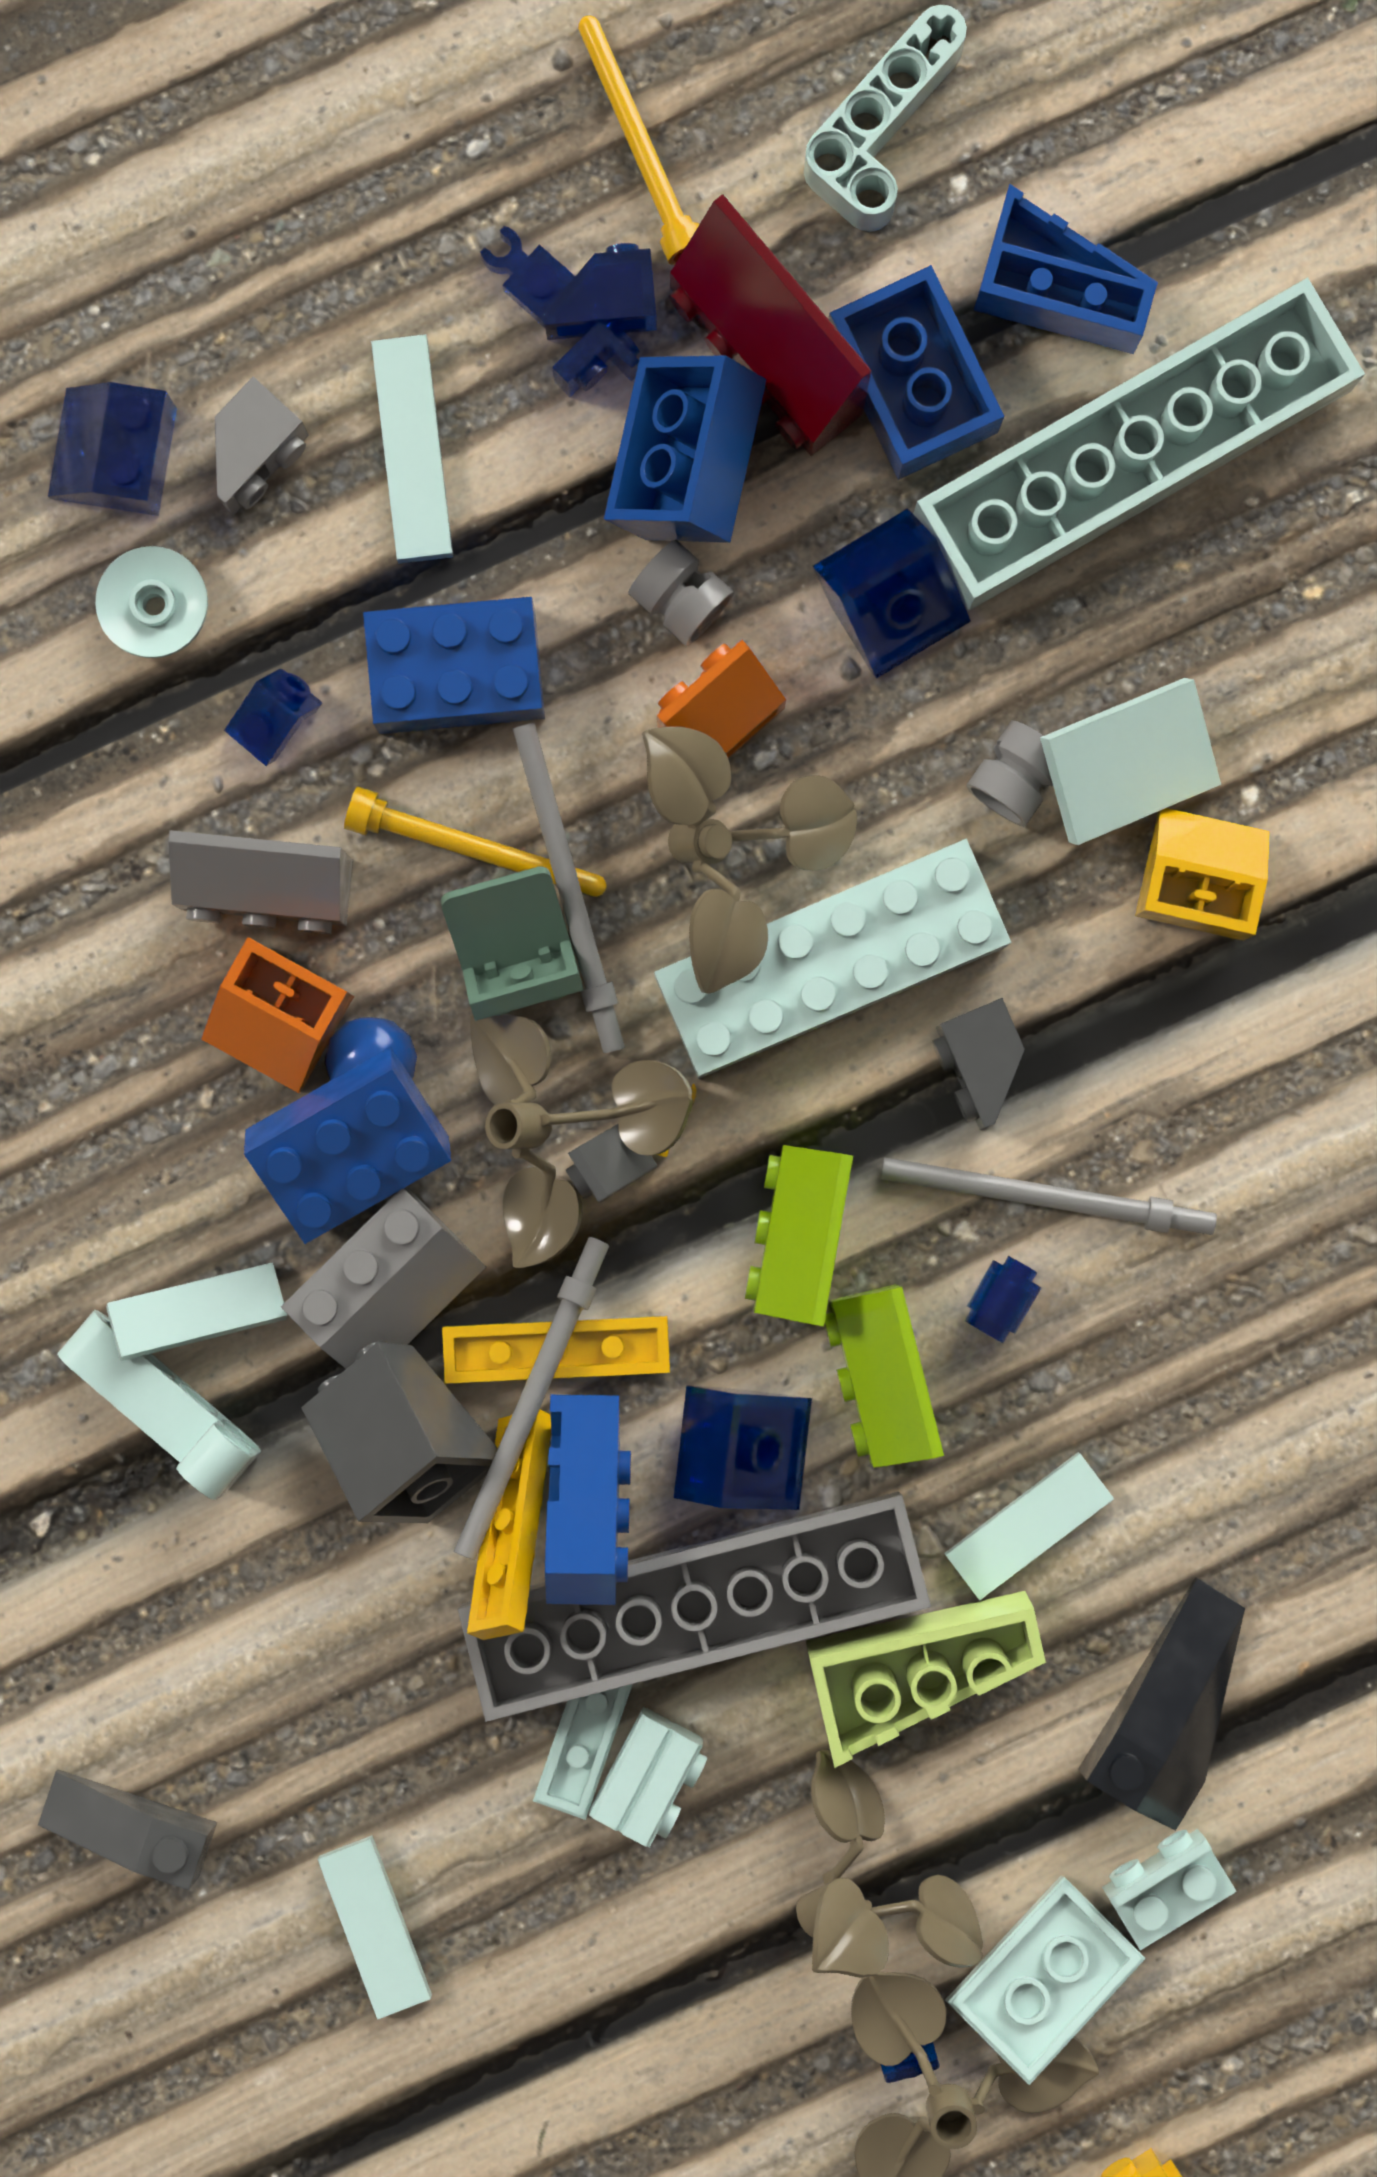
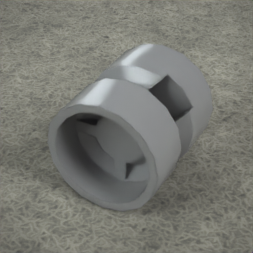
[628,539,734,647]
[966,720,1053,827]

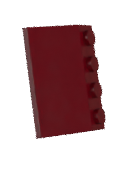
[669,194,872,457]

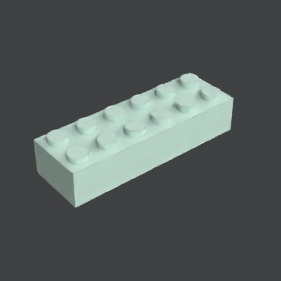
[654,839,1011,1079]

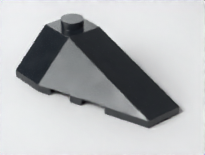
[1078,1577,1245,1831]

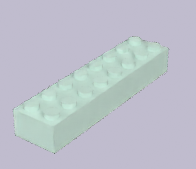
[913,277,1365,611]

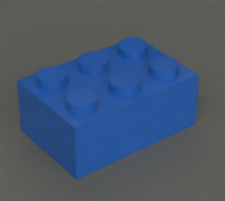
[829,265,1004,480]
[604,355,767,543]
[363,596,545,734]
[244,1046,452,1244]

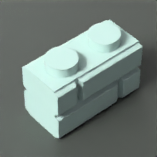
[589,1707,707,1848]

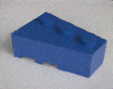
[974,184,1158,354]
[545,1394,631,1605]

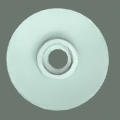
[95,546,208,658]

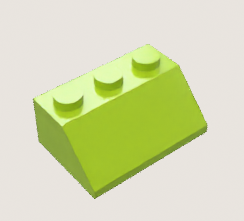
[745,1145,853,1327]
[824,1284,944,1468]

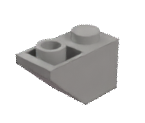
[215,377,309,516]

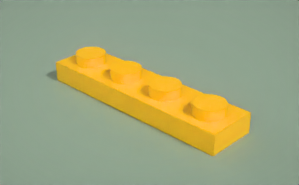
[442,1316,670,1384]
[467,1409,551,1640]

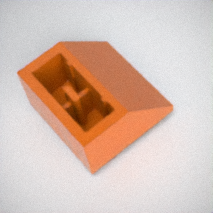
[657,640,786,759]
[201,937,354,1094]

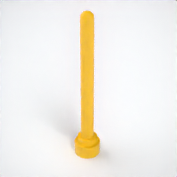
[578,15,699,265]
[344,786,607,897]

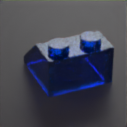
[48,382,177,516]
[813,508,971,679]
[673,1385,812,1510]

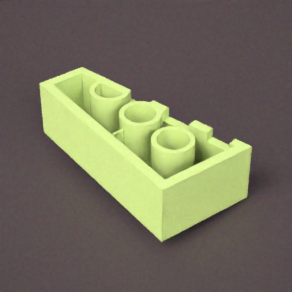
[806,1591,1046,1768]

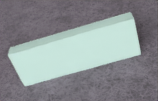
[106,1262,287,1361]
[944,1452,1114,1601]
[533,1684,633,1820]
[317,1836,432,2020]

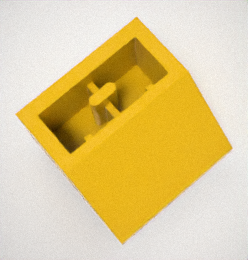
[1135,808,1270,941]

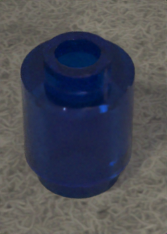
[965,1256,1042,1344]

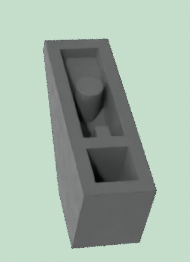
[38,1769,217,1890]

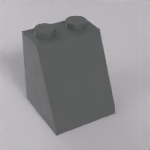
[301,1341,498,1524]

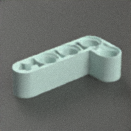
[804,5,967,232]
[57,1310,261,1500]

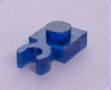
[480,226,581,328]

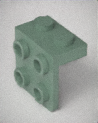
[441,867,584,1021]

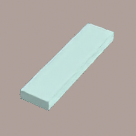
[371,334,453,564]

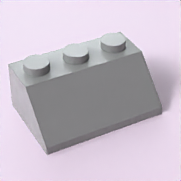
[168,830,353,934]
[281,1187,486,1369]

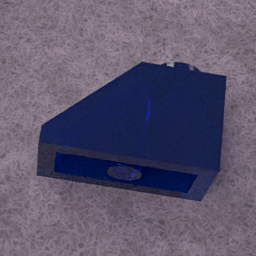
[544,243,657,340]

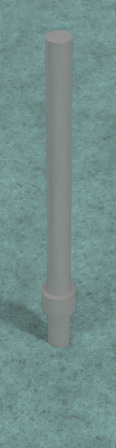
[513,723,625,1053]
[880,1157,1217,1235]
[454,1237,609,1561]

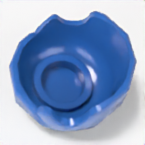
[324,1017,417,1081]

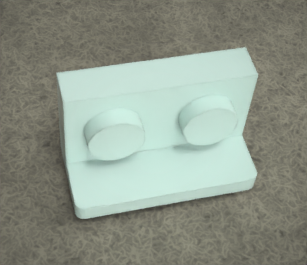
[1102,1829,1237,1950]

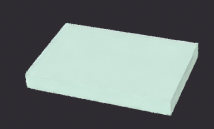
[1040,678,1221,845]
[945,1876,1146,2085]

